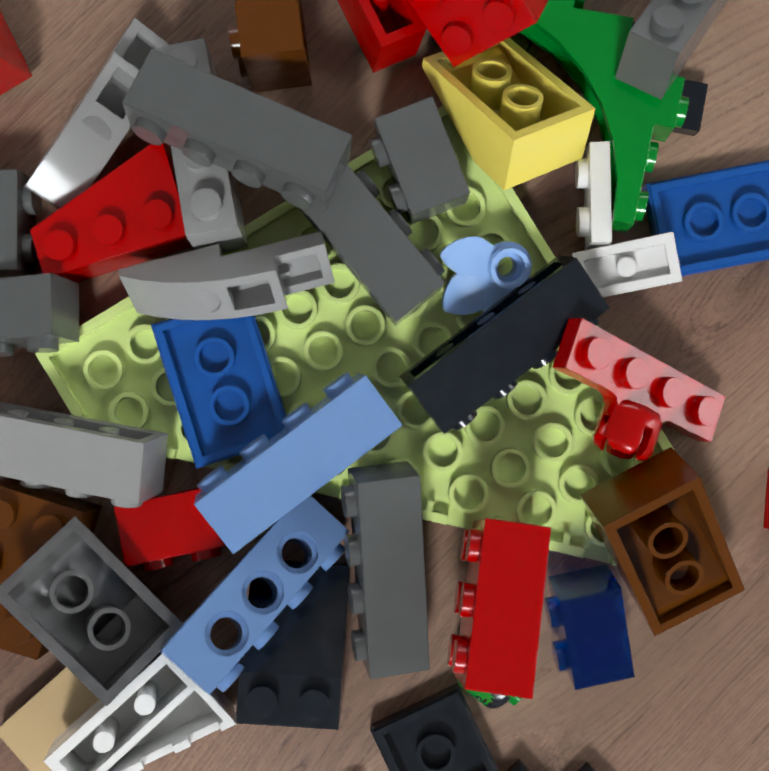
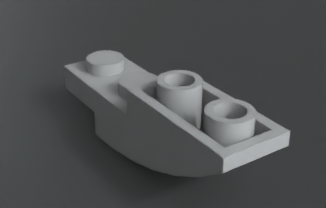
[24,18,170,209]
[119,231,335,320]

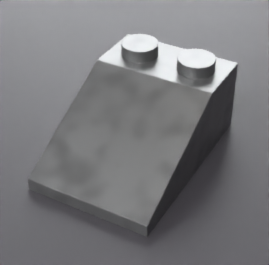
[0,517,183,706]

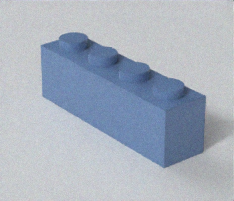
[194,372,402,554]

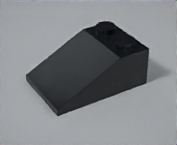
[236,560,350,730]

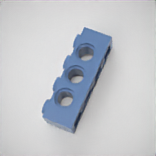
[159,496,350,695]

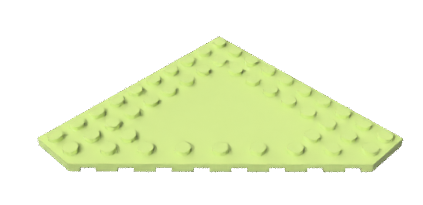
[35,106,674,566]

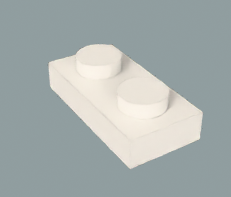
[575,141,612,250]
[572,232,682,297]

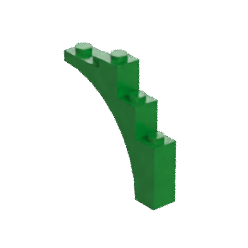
[519,0,689,234]

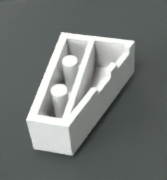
[43,652,236,771]

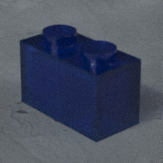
[543,564,635,690]

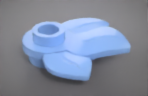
[439,236,532,315]

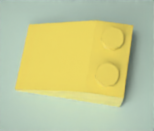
[422,38,596,190]

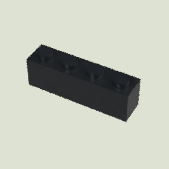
[399,255,610,434]

